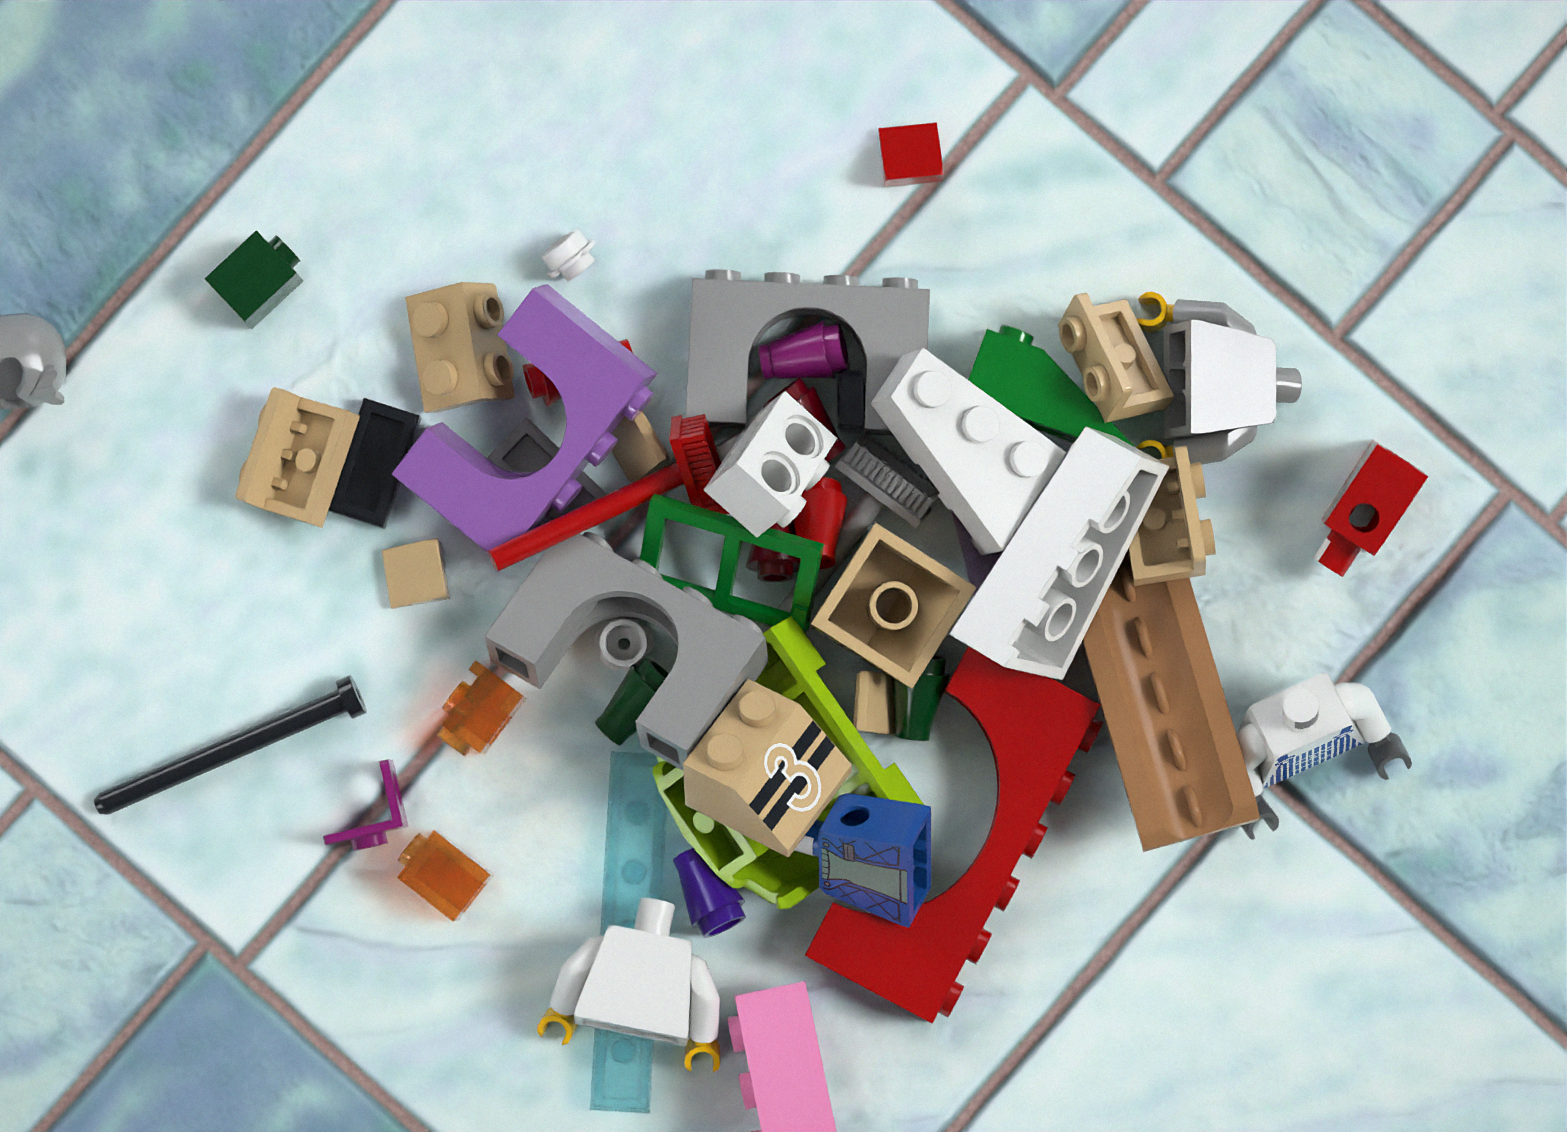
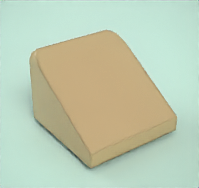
[611,411,670,483]
[382,538,450,609]
[853,671,895,735]

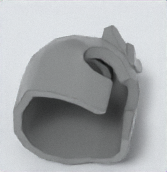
[0,313,66,409]

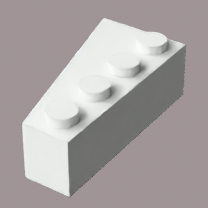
[949,427,1169,680]

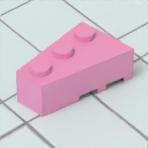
[727,981,837,1132]

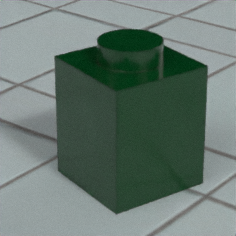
[204,230,303,329]

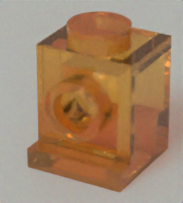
[437,660,527,757]

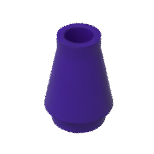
[673,848,746,938]

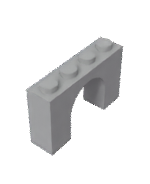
[686,269,930,436]
[484,532,769,770]

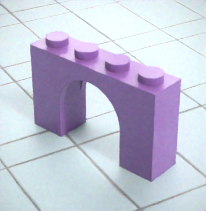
[392,284,658,553]

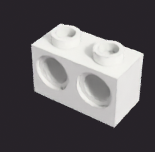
[704,391,837,538]

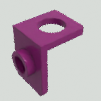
[323,759,409,851]

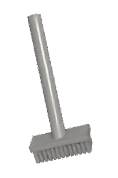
[761,433,940,633]

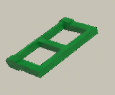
[639,494,824,634]

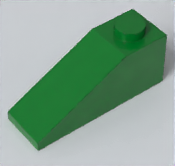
[968,325,1134,447]

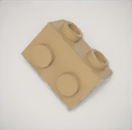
[405,282,514,413]
[1058,293,1174,423]
[235,387,360,528]
[1128,446,1216,586]

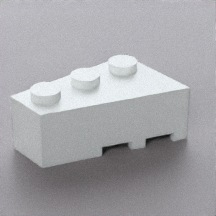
[871,348,1067,555]

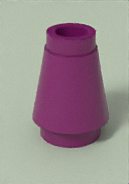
[759,320,849,379]

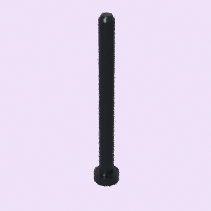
[94,675,367,815]

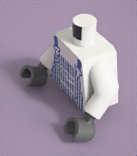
[1236,673,1412,840]

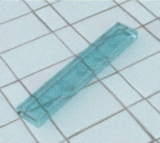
[590,751,668,1113]

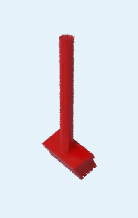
[488,414,730,572]

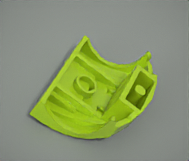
[652,616,924,909]

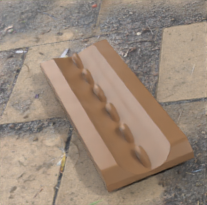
[1082,550,1260,852]

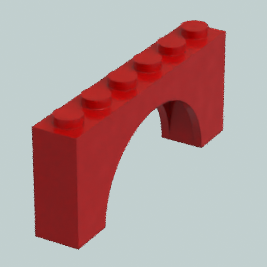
[805,646,1103,1024]

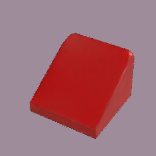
[878,122,944,187]

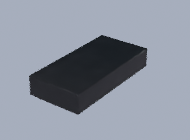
[328,398,422,529]

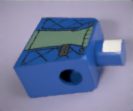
[794,793,931,928]

